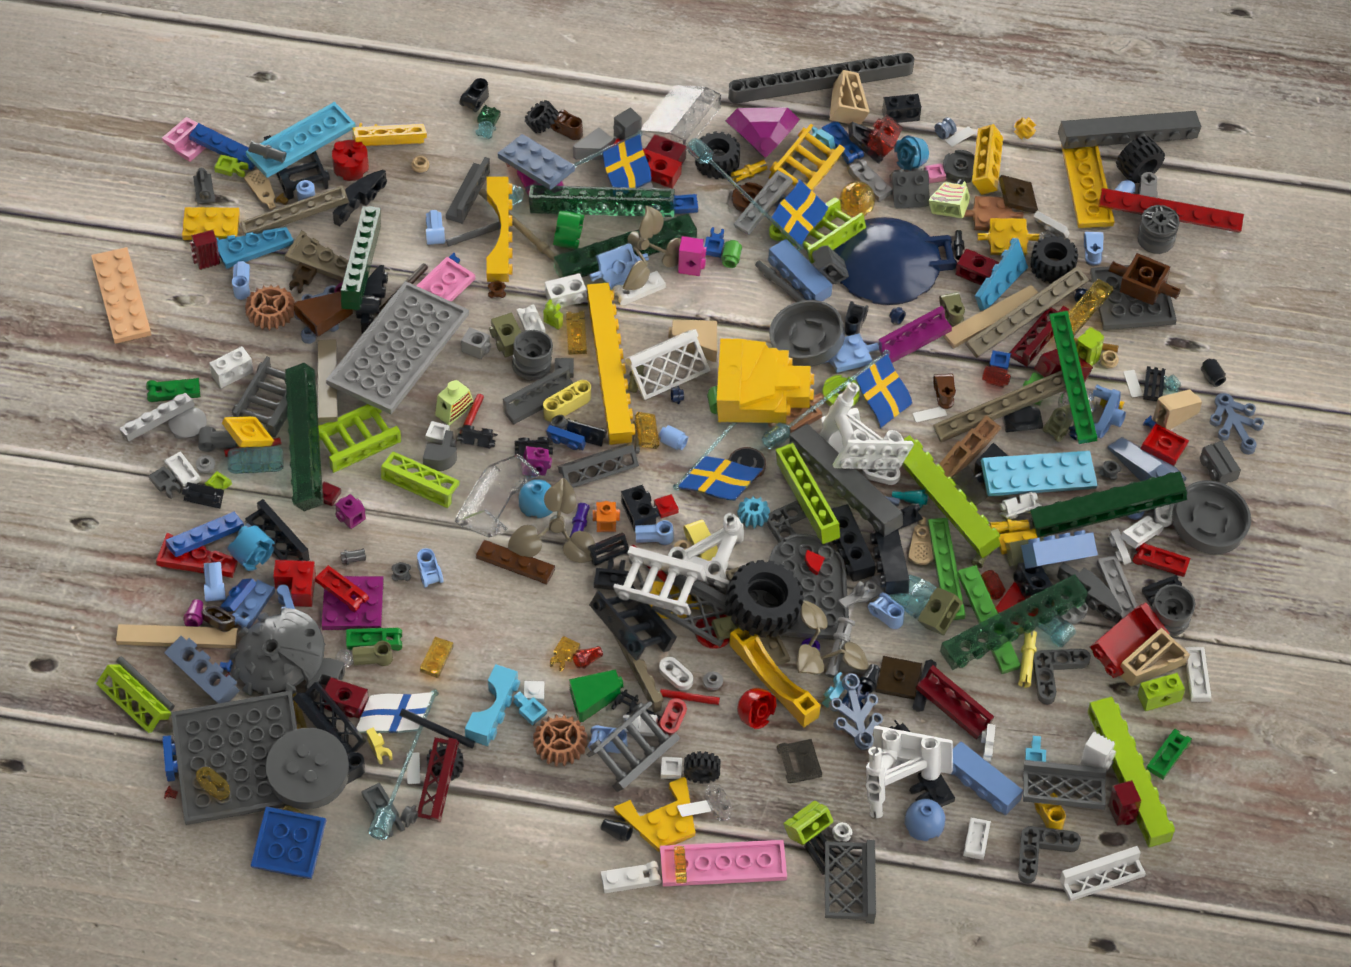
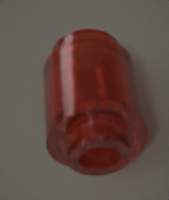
[982,365,1011,388]
[981,570,1006,600]

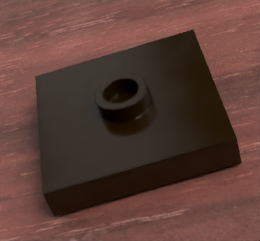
[998,175,1038,214]
[876,656,922,700]

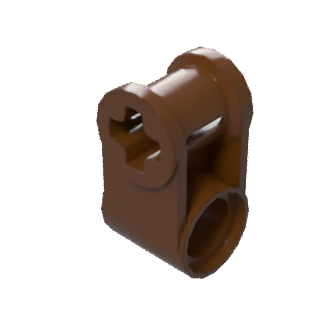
[550,109,583,140]
[933,373,956,409]

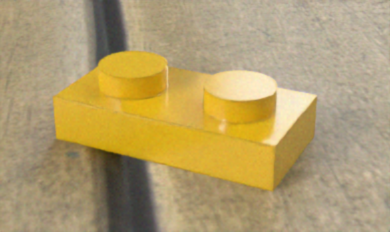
[999,529,1038,555]

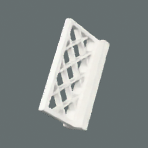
[625,329,711,400]

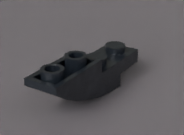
[333,169,387,227]
[356,265,388,334]

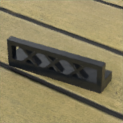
[245,499,310,561]
[293,682,366,755]

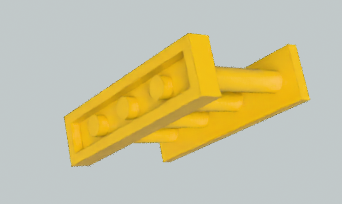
[768,124,845,191]

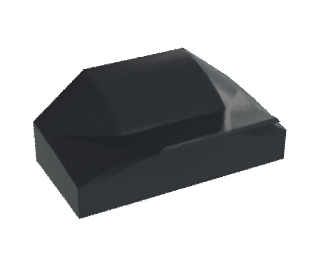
[1002,406,1043,433]

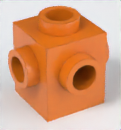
[592,501,620,532]

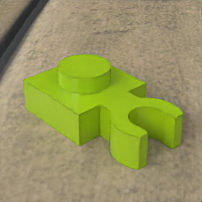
[214,155,249,177]
[543,299,563,330]

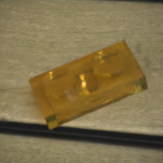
[635,412,660,449]
[420,637,454,678]

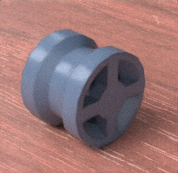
[934,117,957,139]

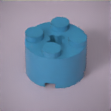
[227,526,275,571]

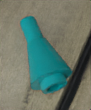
[892,489,928,508]

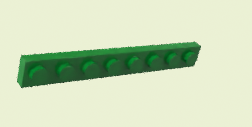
[1049,311,1097,444]

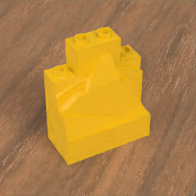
[717,338,814,423]

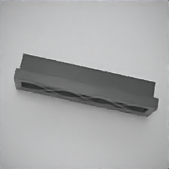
[446,157,490,224]
[503,365,573,425]
[557,443,639,487]

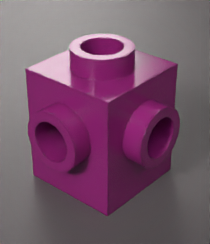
[522,446,552,476]
[335,494,366,529]

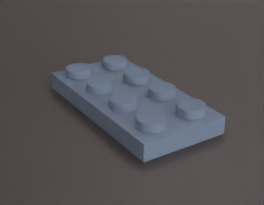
[498,134,575,190]

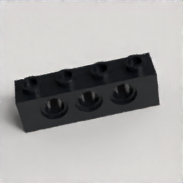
[831,504,876,582]

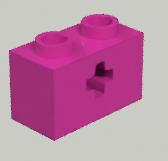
[678,236,707,276]

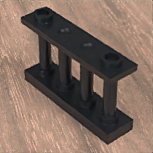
[264,135,330,200]
[589,585,677,661]

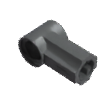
[198,426,237,452]

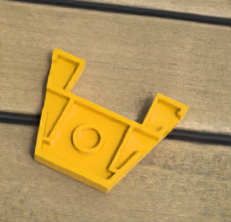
[614,777,695,852]

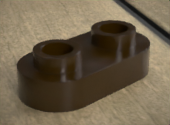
[203,606,235,632]

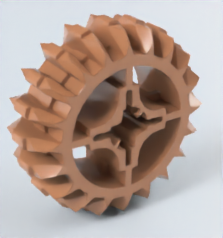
[245,285,295,331]
[533,714,587,767]

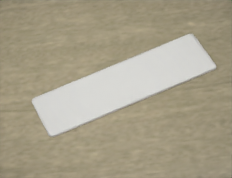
[945,126,975,147]
[1124,370,1143,397]
[913,407,947,422]
[407,752,420,784]
[677,800,711,817]

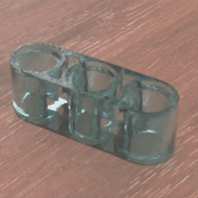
[228,446,284,474]

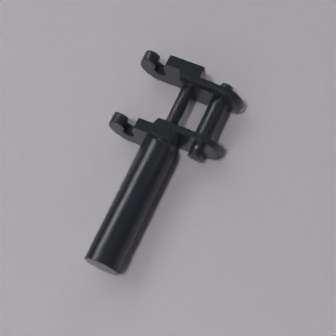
[611,689,661,723]

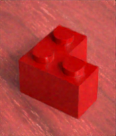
[273,560,316,607]

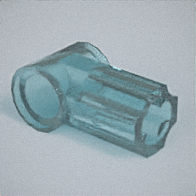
[1034,611,1076,647]

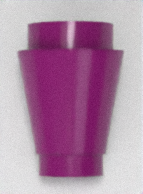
[183,599,203,627]

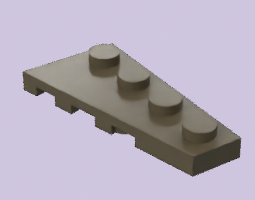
[285,230,349,282]

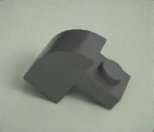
[423,430,457,471]
[305,658,345,700]

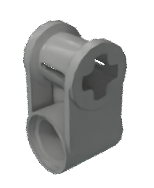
[1138,172,1158,198]

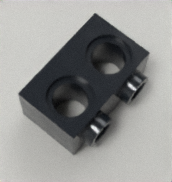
[882,94,922,124]
[621,484,658,532]
[1013,563,1054,604]

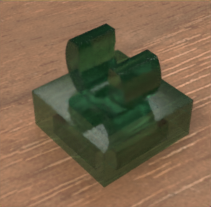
[477,104,501,128]

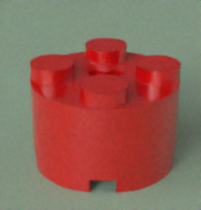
[332,139,369,181]

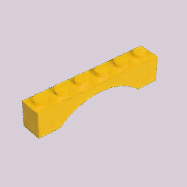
[486,177,513,282]
[730,628,821,728]

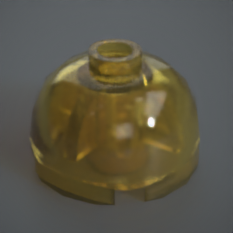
[839,181,875,217]

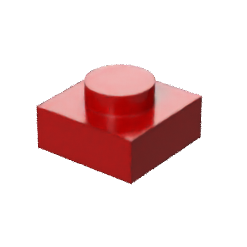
[654,494,679,519]

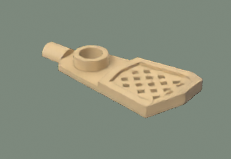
[244,169,276,210]
[908,517,933,565]

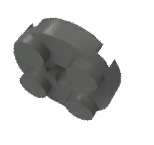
[943,150,975,183]

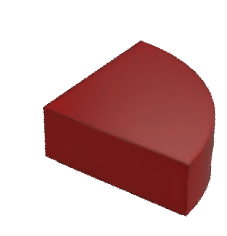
[804,550,825,575]

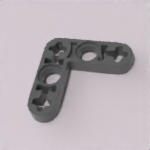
[767,500,807,543]
[1033,648,1091,705]
[1018,826,1081,884]

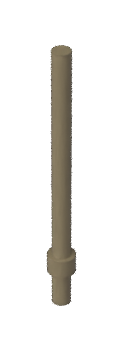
[479,189,558,262]

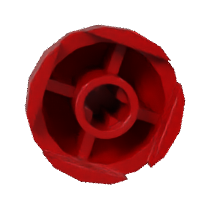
[737,688,777,729]

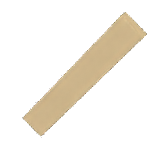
[943,285,1038,349]
[116,624,238,649]

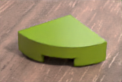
[204,471,232,490]

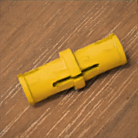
[731,159,768,183]
[989,519,1030,533]

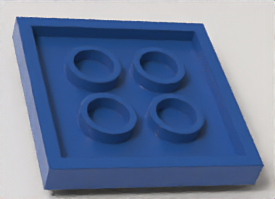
[251,807,327,879]

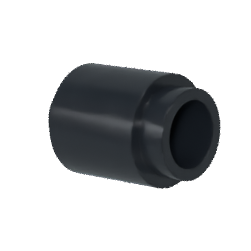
[356,296,380,315]
[1201,359,1226,387]

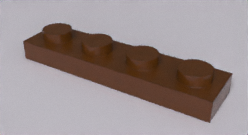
[476,540,555,585]

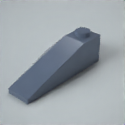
[1108,437,1187,481]

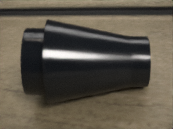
[859,664,880,693]
[601,819,633,842]

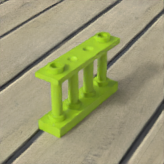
[781,197,866,264]
[311,404,401,473]

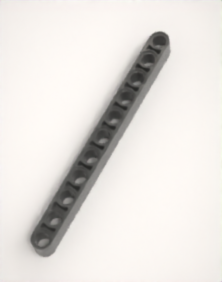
[728,53,915,103]

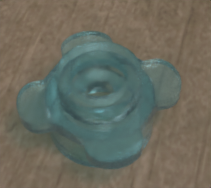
[476,121,496,139]
[1163,374,1181,393]

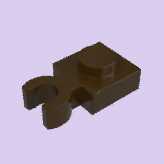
[289,262,317,294]

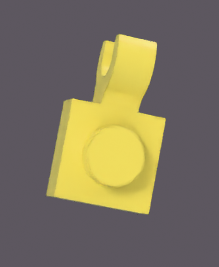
[366,727,392,764]

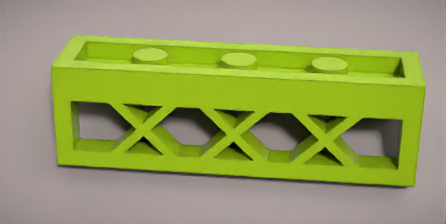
[381,451,460,508]
[96,664,171,733]

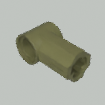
[352,641,393,666]

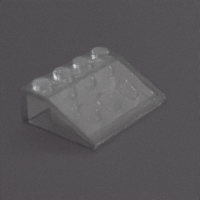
[641,85,721,150]

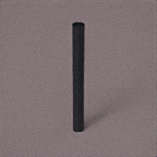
[399,708,476,749]

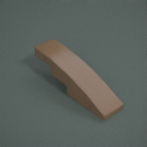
[939,415,1001,479]

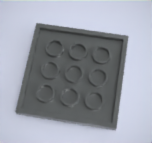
[1090,262,1177,330]

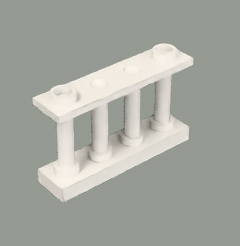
[613,546,706,615]

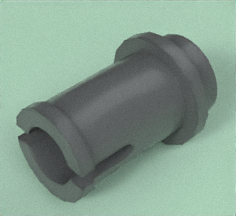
[341,548,366,565]

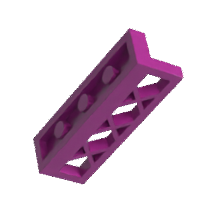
[879,306,952,363]

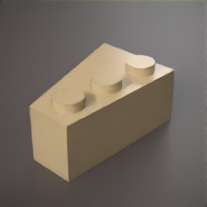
[829,70,870,125]
[1120,628,1190,687]

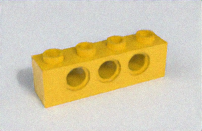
[972,124,1003,195]

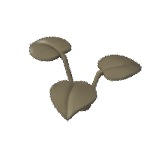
[623,206,681,290]
[508,478,597,563]
[797,601,868,675]

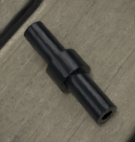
[953,230,965,260]

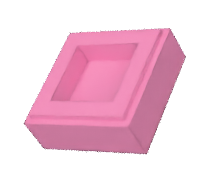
[924,164,946,183]

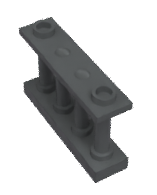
[232,356,308,438]
[586,701,681,792]

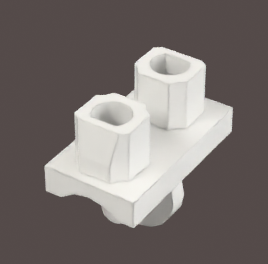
[516,304,545,333]

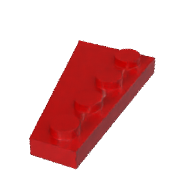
[156,533,238,578]

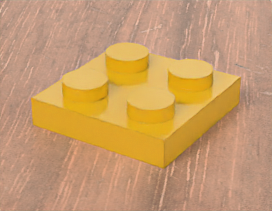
[222,417,274,448]

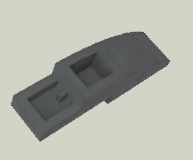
[1057,562,1122,624]

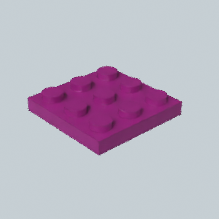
[322,576,384,630]

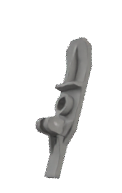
[838,574,885,609]

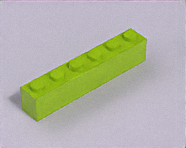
[775,443,840,544]

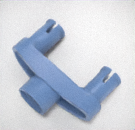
[1093,385,1126,439]

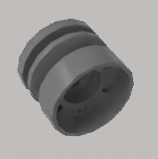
[1138,205,1180,254]
[512,330,553,380]
[1151,584,1196,636]

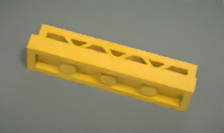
[352,124,427,146]

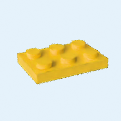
[182,207,240,240]

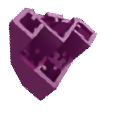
[725,107,800,158]

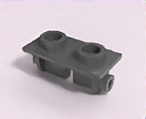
[193,168,215,204]

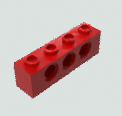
[611,138,682,189]

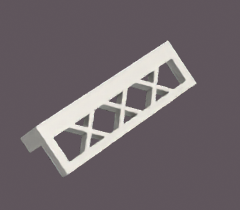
[1060,846,1146,901]

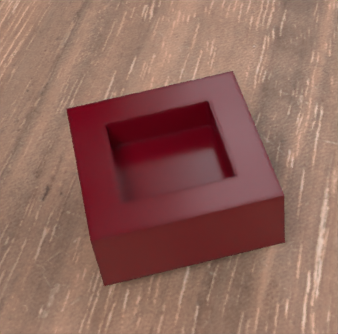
[315,481,342,506]

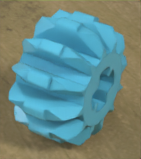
[737,496,770,529]

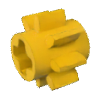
[1014,117,1036,139]

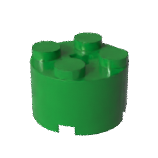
[553,210,585,250]

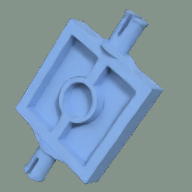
[589,243,649,290]
[825,333,879,373]

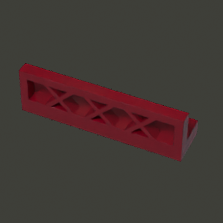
[1009,306,1069,367]
[915,665,994,740]
[417,737,459,822]

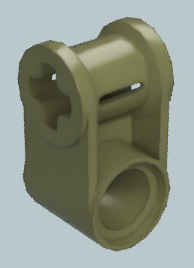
[939,292,965,327]
[1043,405,1073,442]

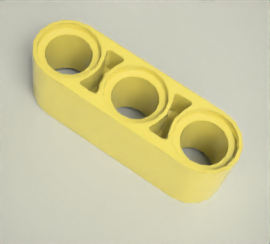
[543,380,591,422]
[683,520,718,561]

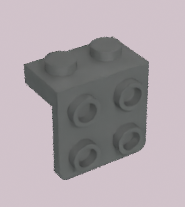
[889,168,930,208]

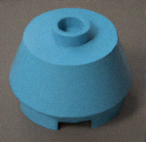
[894,135,929,171]

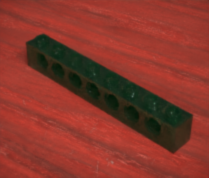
[529,185,676,217]
[554,213,697,278]
[940,574,1088,670]

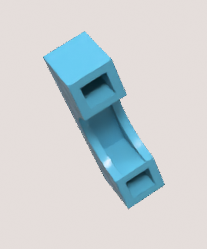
[465,664,520,746]

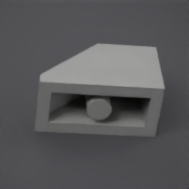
[573,127,614,160]

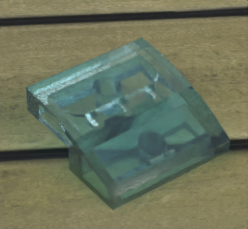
[889,574,936,619]

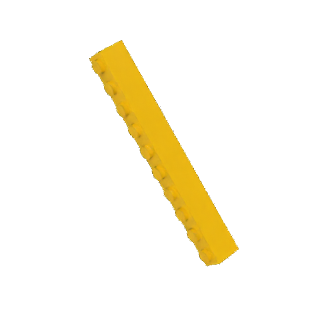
[587,283,635,445]

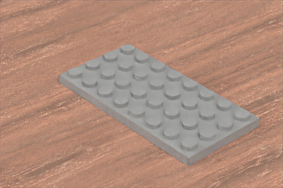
[326,281,469,414]

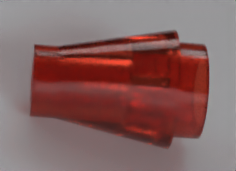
[572,646,603,669]

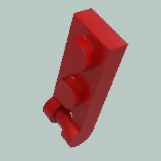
[1132,543,1191,577]
[315,565,369,612]

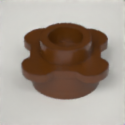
[488,281,506,298]

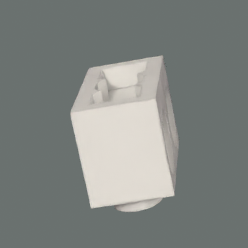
[545,273,587,308]
[209,347,253,388]

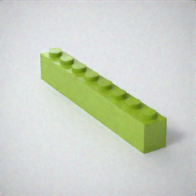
[902,435,1001,558]
[1087,696,1175,848]

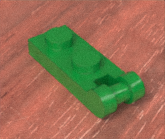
[146,378,201,402]
[346,628,402,651]
[1146,729,1192,780]

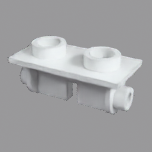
[999,492,1042,519]

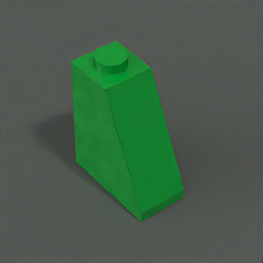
[569,669,624,723]

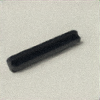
[912,659,937,712]

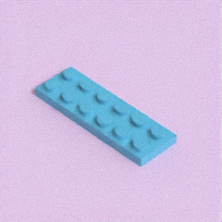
[246,102,356,178]
[981,451,1098,496]

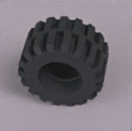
[695,131,740,179]
[1116,136,1165,184]
[1030,235,1078,284]

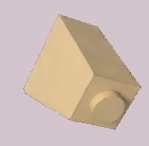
[668,320,717,362]
[1153,389,1202,430]

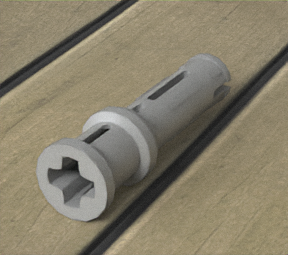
[825,617,855,678]

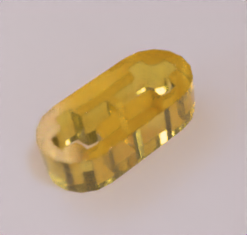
[196,767,230,800]
[674,846,687,883]

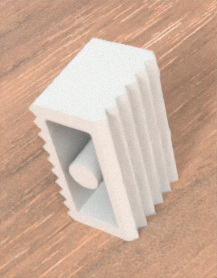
[1080,732,1116,772]

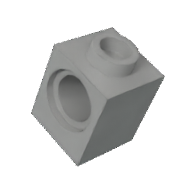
[461,327,491,360]

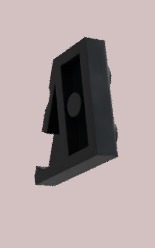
[848,122,883,163]

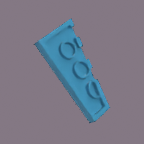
[216,227,294,269]
[975,238,1028,311]

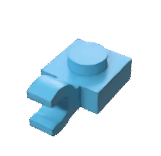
[811,127,836,149]
[822,672,850,708]
[513,691,547,726]
[1025,736,1046,762]

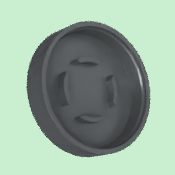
[769,300,845,367]
[1172,480,1251,554]
[266,728,349,809]

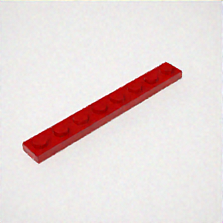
[1098,188,1244,233]

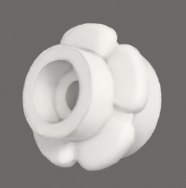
[832,822,852,842]

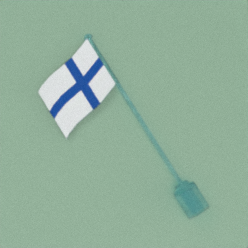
[356,689,439,840]

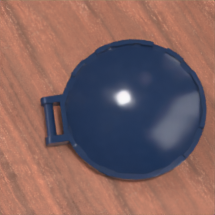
[833,217,957,305]

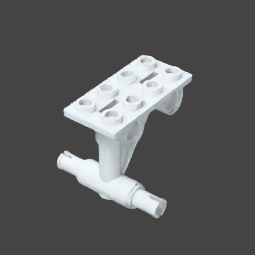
[819,382,914,470]
[661,513,744,594]
[866,726,953,818]

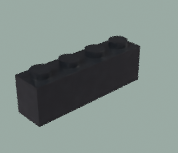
[870,528,910,595]

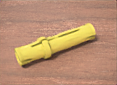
[1018,630,1037,688]

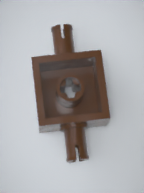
[1108,253,1181,305]

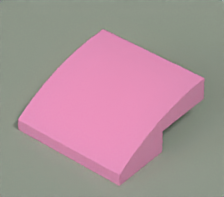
[162,117,206,162]

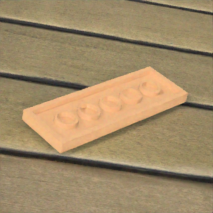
[91,247,151,344]

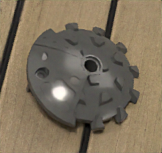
[230,608,326,696]

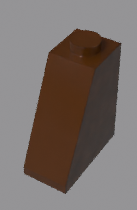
[293,292,353,337]

